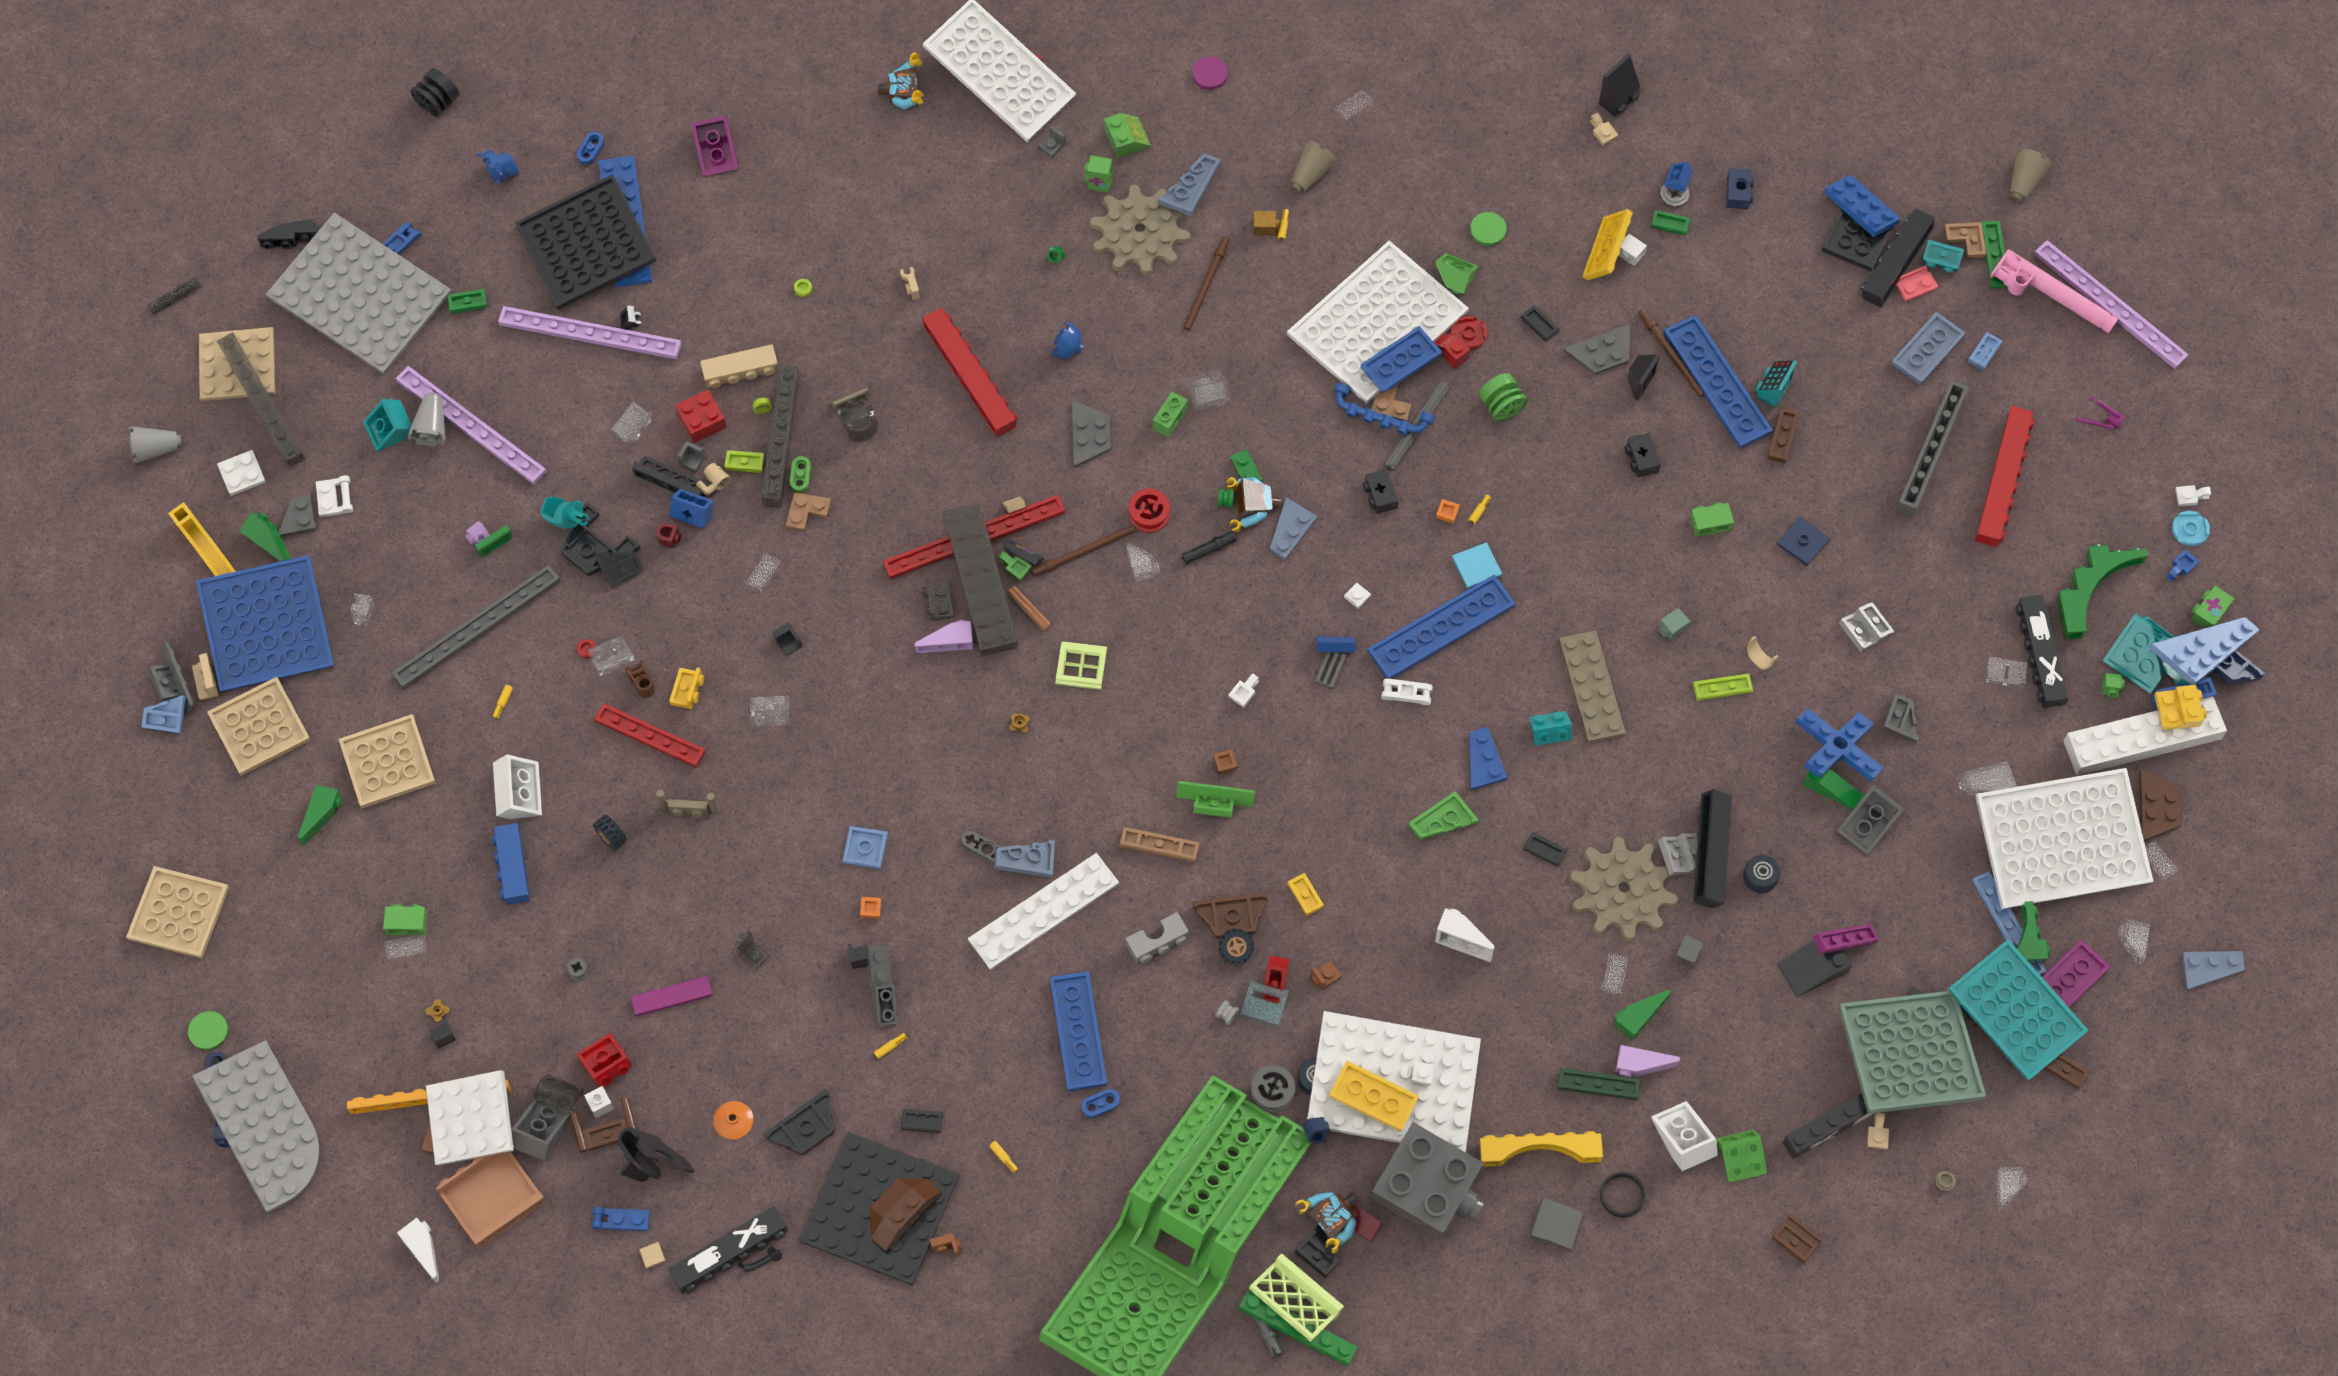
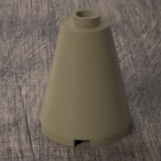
[1291,140,1337,193]
[2010,149,2052,202]

